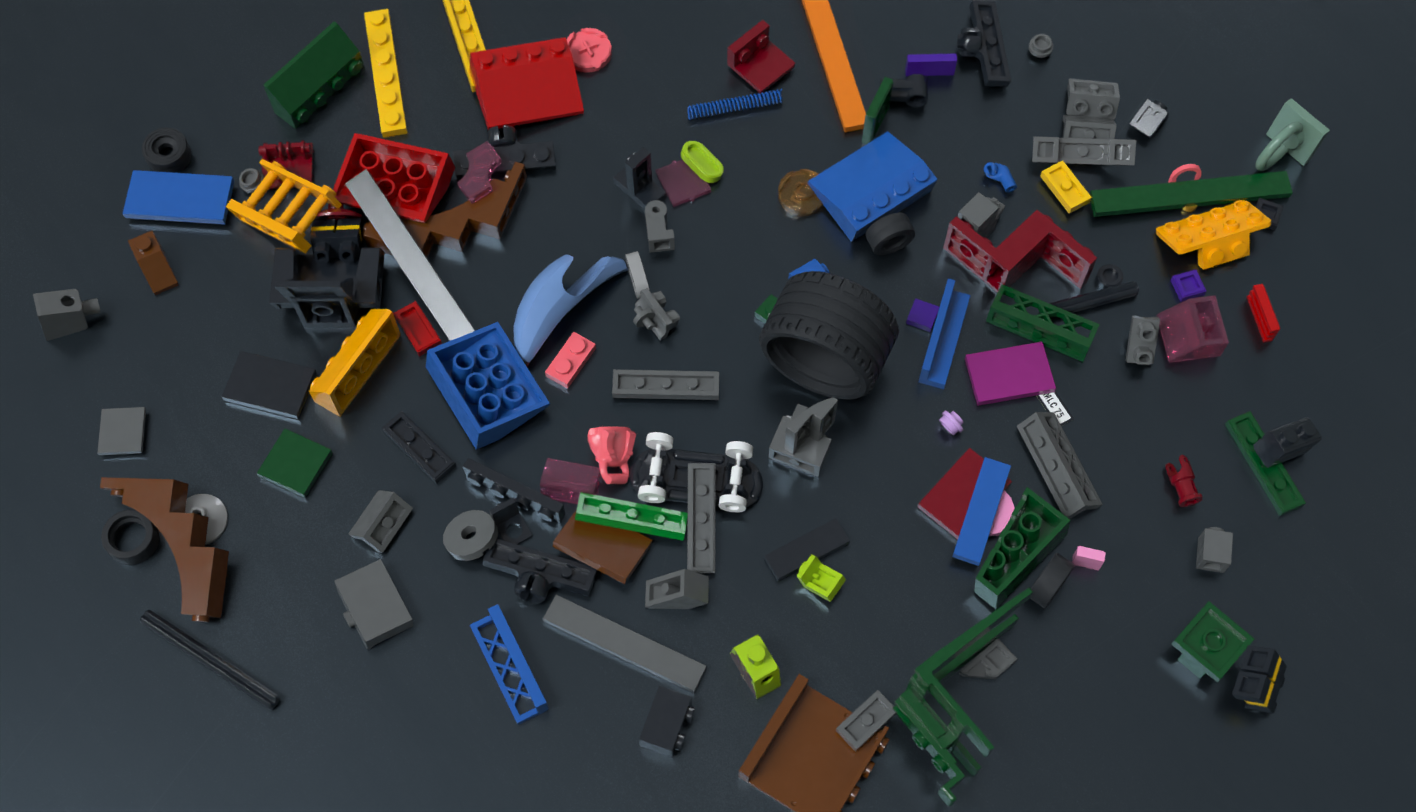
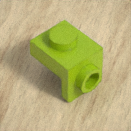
[797,554,846,602]

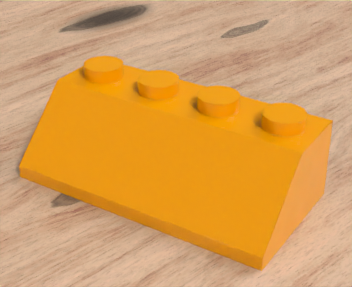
[309,309,401,417]

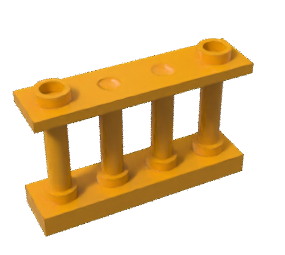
[226,159,342,254]

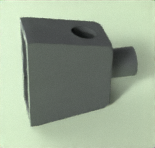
[33,289,101,341]

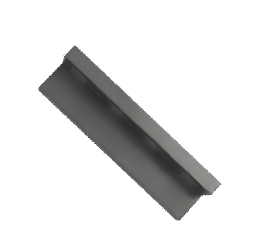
[1017,412,1103,519]

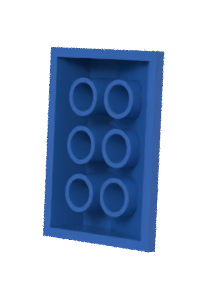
[807,131,938,242]
[426,322,550,450]

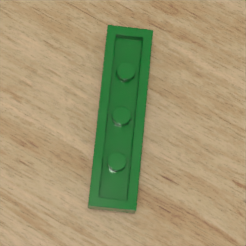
[575,492,688,541]

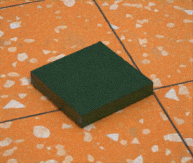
[862,77,893,145]
[257,429,333,498]

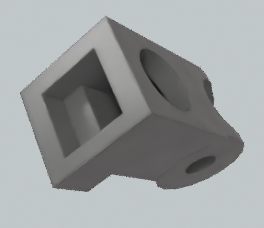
[645,200,675,253]

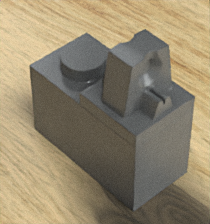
[958,192,1005,238]
[768,404,832,477]

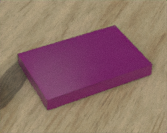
[965,342,1056,406]

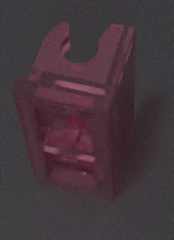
[540,458,600,504]

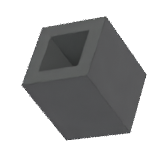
[1196,527,1233,573]

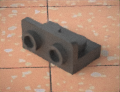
[1066,79,1120,119]

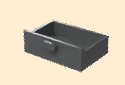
[334,559,413,651]

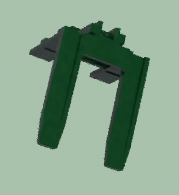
[892,588,1033,807]

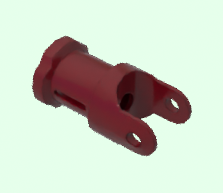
[1166,455,1203,507]

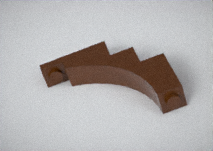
[362,162,527,258]
[100,477,229,623]

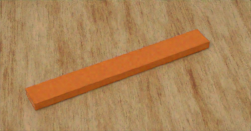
[802,0,866,132]

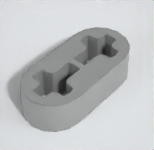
[625,251,649,299]

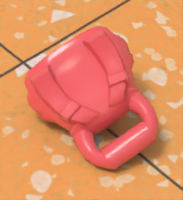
[587,426,636,484]

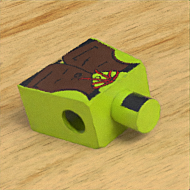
[730,635,781,700]

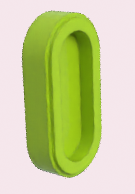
[681,141,724,183]

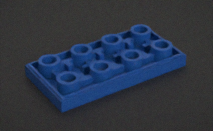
[123,170,234,224]

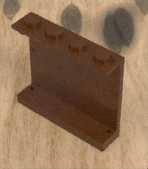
[738,674,890,812]

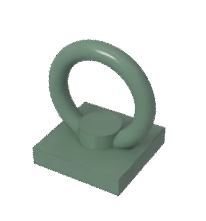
[1255,98,1330,171]

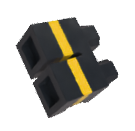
[310,218,364,263]
[1232,645,1287,714]

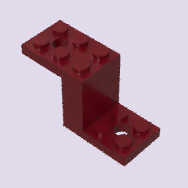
[943,210,1097,293]

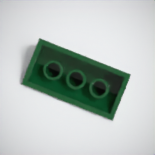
[263,21,364,129]

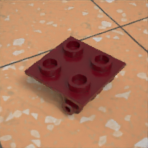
[259,141,313,189]

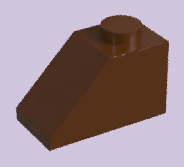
[128,230,179,295]

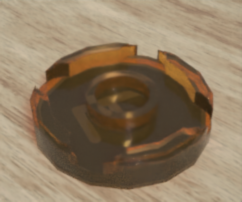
[778,169,824,216]

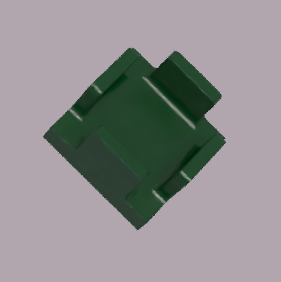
[1172,601,1254,682]

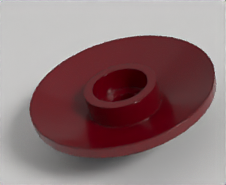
[314,203,362,223]

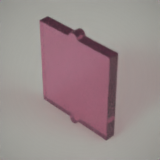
[655,160,711,207]

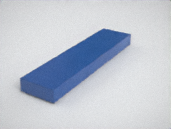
[952,457,1011,566]

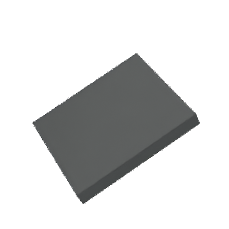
[97,407,146,455]

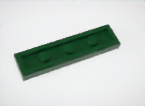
[1225,411,1306,516]

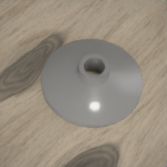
[185,494,228,545]

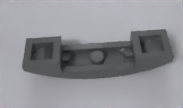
[1032,137,1136,165]

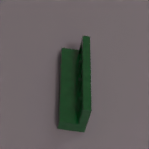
[986,284,1100,362]

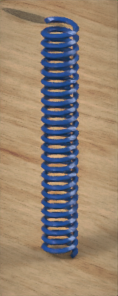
[688,89,783,120]

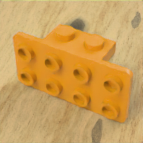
[1156,200,1271,270]

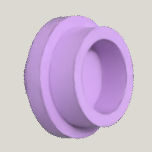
[939,410,964,435]

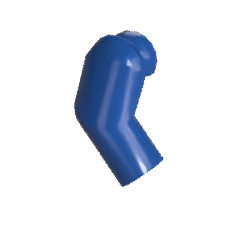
[984,162,1017,193]

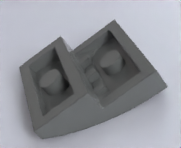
[784,397,838,455]

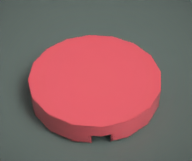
[567,28,612,73]

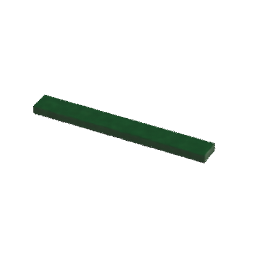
[1089,171,1293,217]

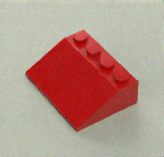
[469,37,584,130]
[333,133,455,223]

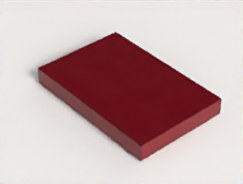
[918,448,1012,540]

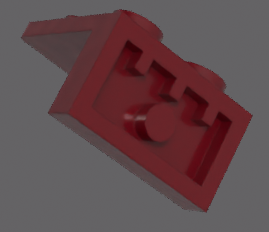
[727,20,795,93]

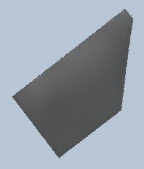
[959,638,1017,679]

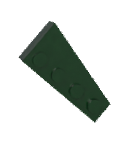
[974,487,1070,609]

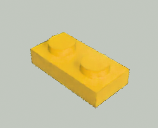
[1040,160,1092,214]

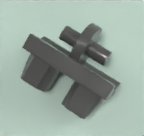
[633,288,680,340]
[1126,316,1160,365]

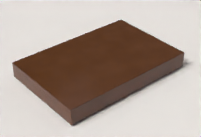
[553,509,652,584]

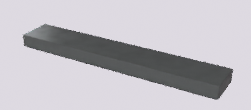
[543,595,707,693]

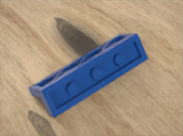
[919,279,970,389]
[470,604,549,725]

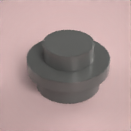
[1029,34,1053,58]
[239,168,264,193]

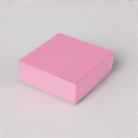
[1072,546,1106,571]

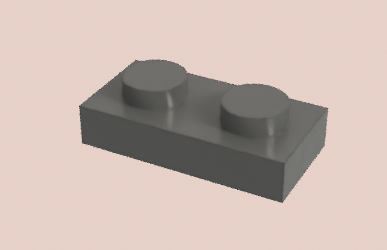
[836,690,896,752]

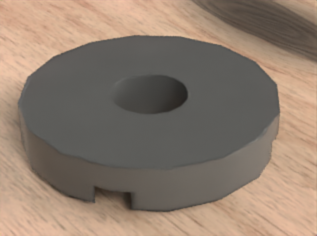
[443,510,498,561]

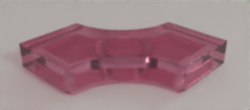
[457,141,502,204]

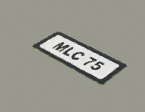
[1036,391,1074,426]

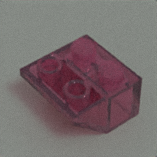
[1157,295,1229,363]

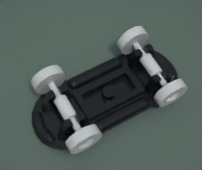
[629,432,763,512]

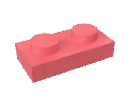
[545,332,596,389]

